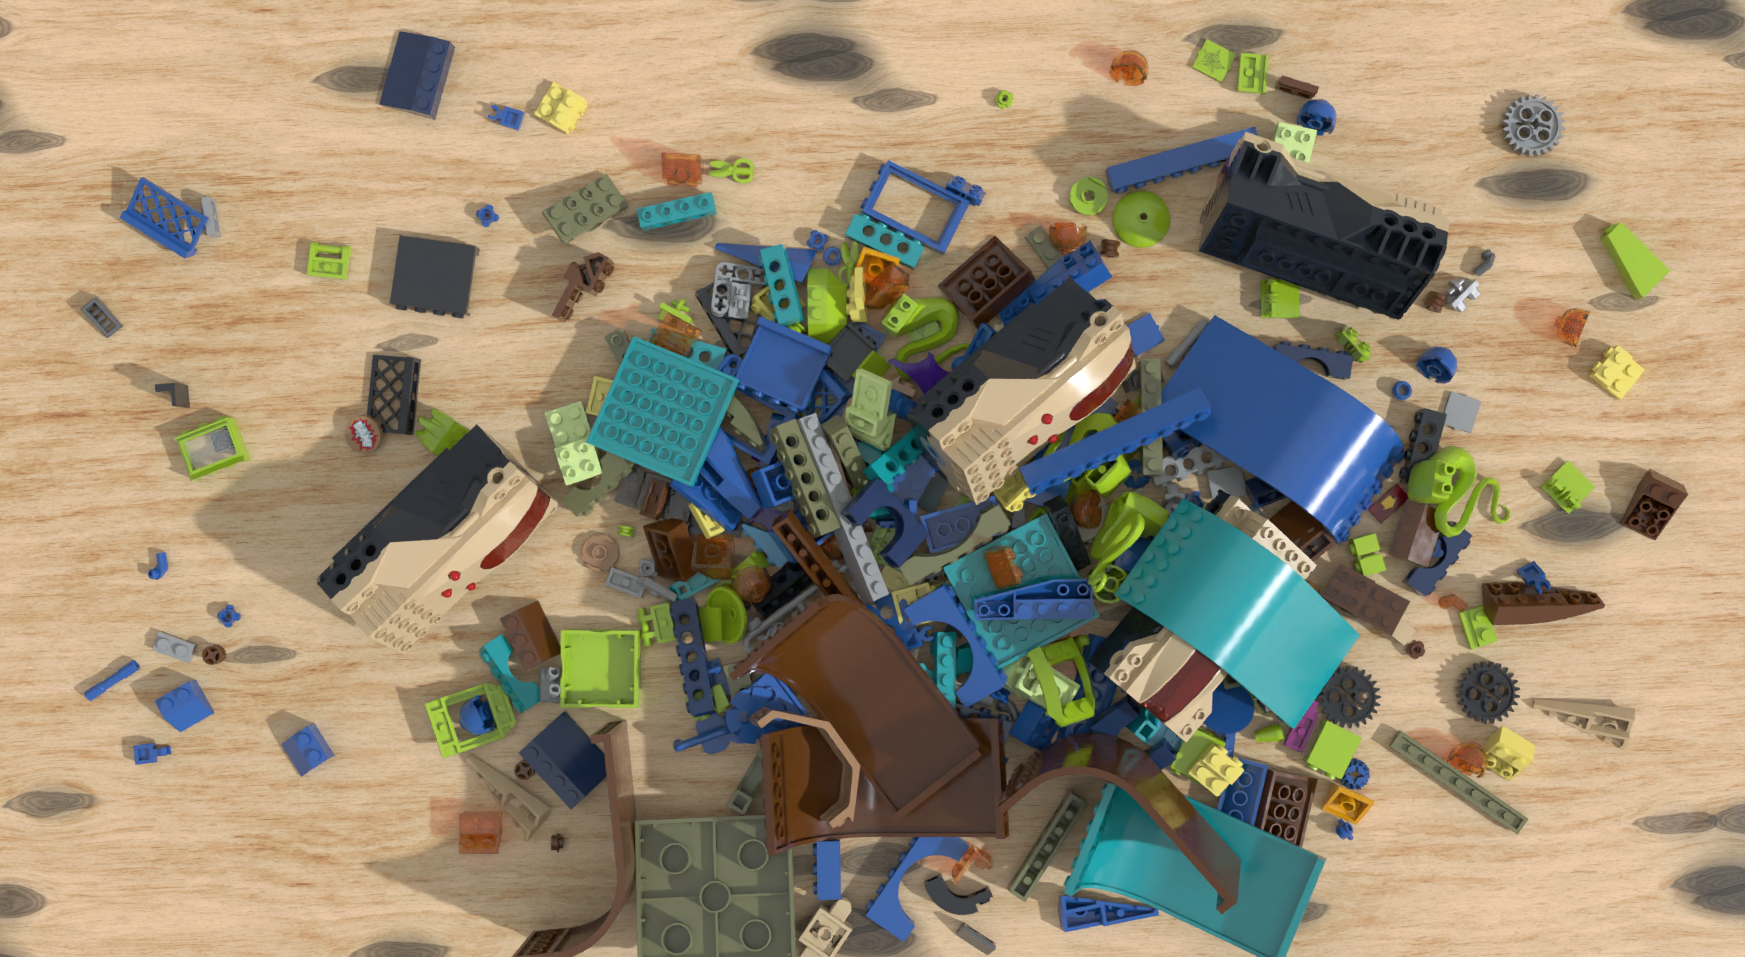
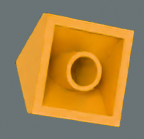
[852,247,900,291]
[1321,782,1374,825]

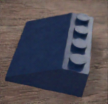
[379,31,455,120]
[519,711,607,809]

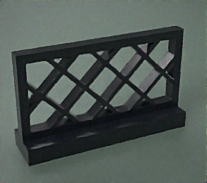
[695,270,762,357]
[367,355,421,435]

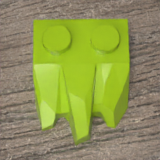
[415,408,470,456]

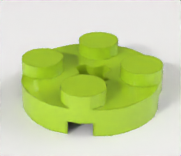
[1070,177,1108,216]

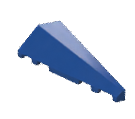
[715,243,817,285]
[1058,895,1159,932]

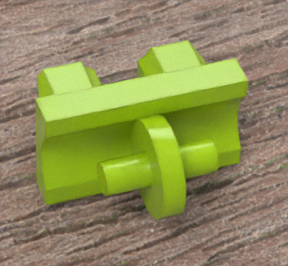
[657,298,693,333]

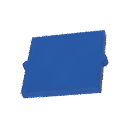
[1127,313,1165,357]

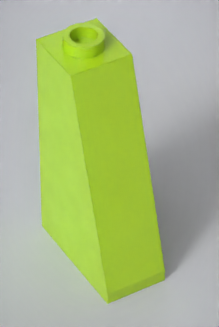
[1601,222,1670,300]

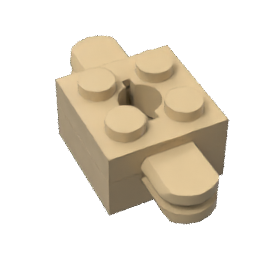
[798,897,853,957]

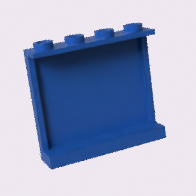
[735,316,833,413]

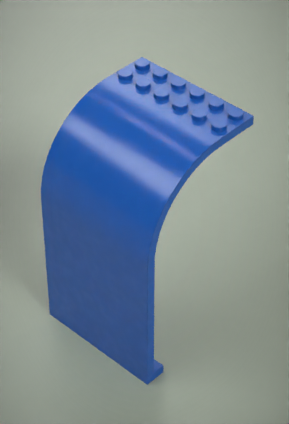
[1161,315,1405,545]

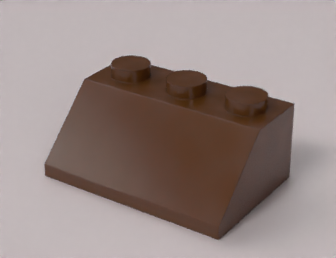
[1389,499,1440,567]
[643,518,701,582]
[500,601,561,670]

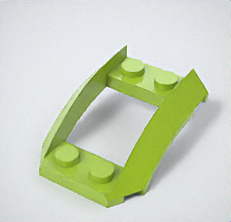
[1026,636,1095,727]
[425,683,516,759]

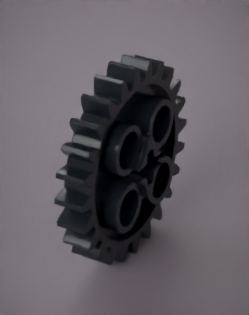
[1455,661,1520,724]
[1316,666,1381,729]

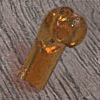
[1439,594,1468,612]

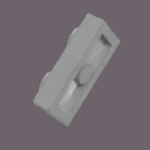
[200,196,221,238]
[605,567,645,598]
[152,631,197,663]

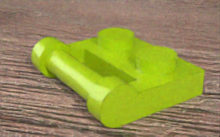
[307,242,351,280]

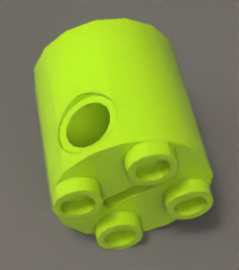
[1086,564,1128,604]

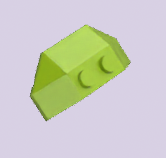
[807,268,847,345]

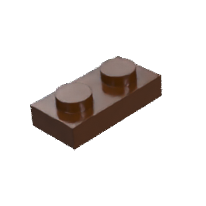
[639,477,670,520]

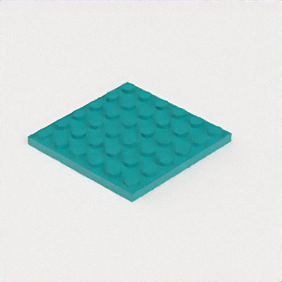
[586,336,740,488]
[943,513,1100,669]

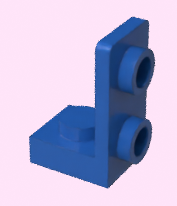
[876,498,917,529]

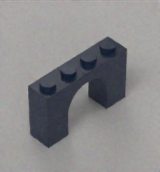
[840,478,929,568]
[1090,695,1177,770]

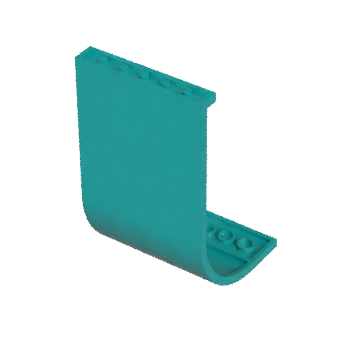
[1114,498,1360,729]
[1063,781,1326,957]

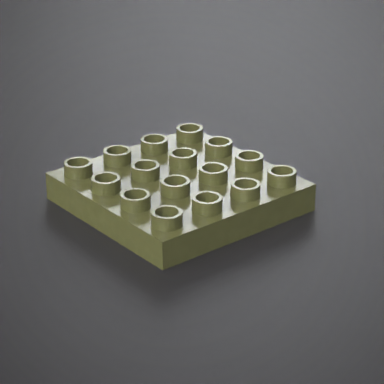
[635,815,797,957]

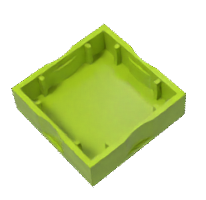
[560,629,641,708]

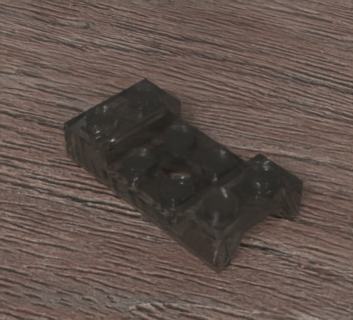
[614,467,691,527]

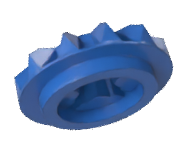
[1123,459,1150,489]
[1340,759,1370,790]

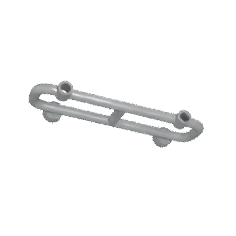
[743,559,861,654]

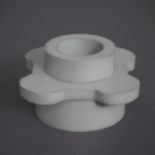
[638,559,657,578]

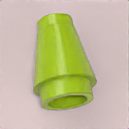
[1254,723,1284,743]

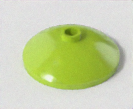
[1113,190,1170,248]
[705,587,747,644]

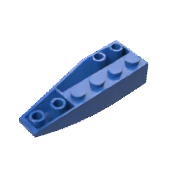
[998,240,1112,326]
[700,427,763,519]
[974,579,1093,620]

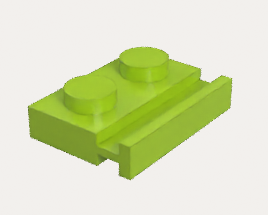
[1237,53,1269,95]
[1458,605,1498,650]

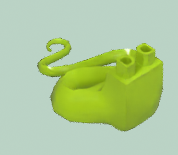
[880,294,970,381]
[1043,412,1133,499]
[1408,446,1510,537]
[1087,491,1169,593]

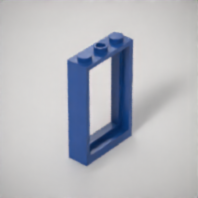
[860,160,970,255]
[724,388,801,465]

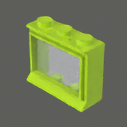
[175,415,251,481]

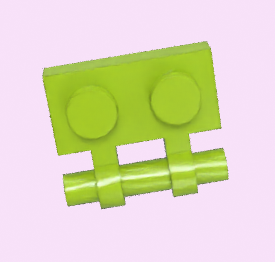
[637,602,677,647]

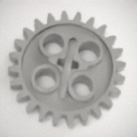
[1501,94,1565,157]

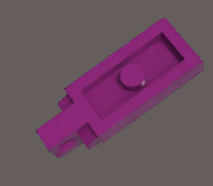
[1283,700,1319,753]

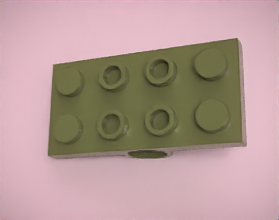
[542,174,628,245]

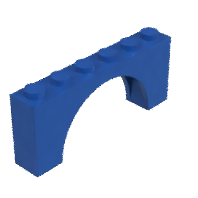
[904,582,1007,709]
[865,837,969,942]

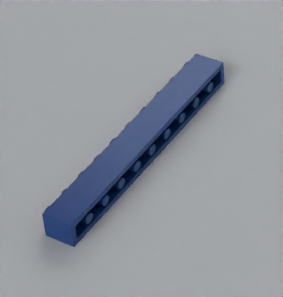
[1019,387,1211,495]

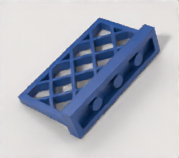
[120,177,208,259]
[804,366,853,425]

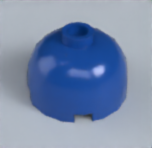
[1296,99,1337,136]
[1417,346,1457,384]
[459,695,496,735]

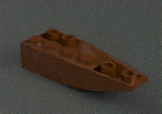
[1482,582,1605,625]

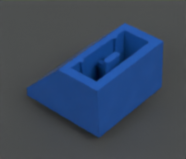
[1009,700,1060,751]

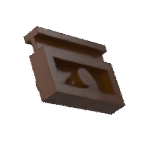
[1274,75,1319,100]

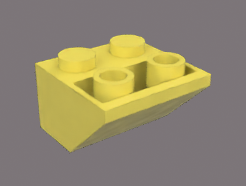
[1477,725,1536,781]

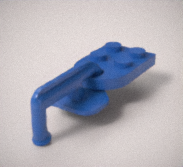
[673,706,761,754]

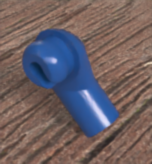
[148,552,168,580]

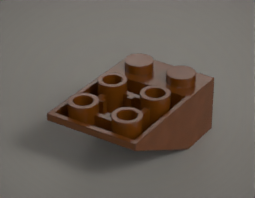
[1620,469,1688,540]
[1268,501,1336,562]

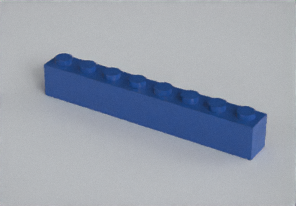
[1105,127,1258,194]

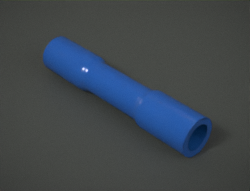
[84,660,140,701]

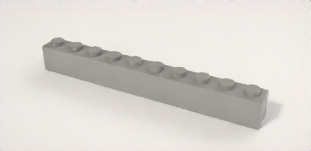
[797,413,889,604]

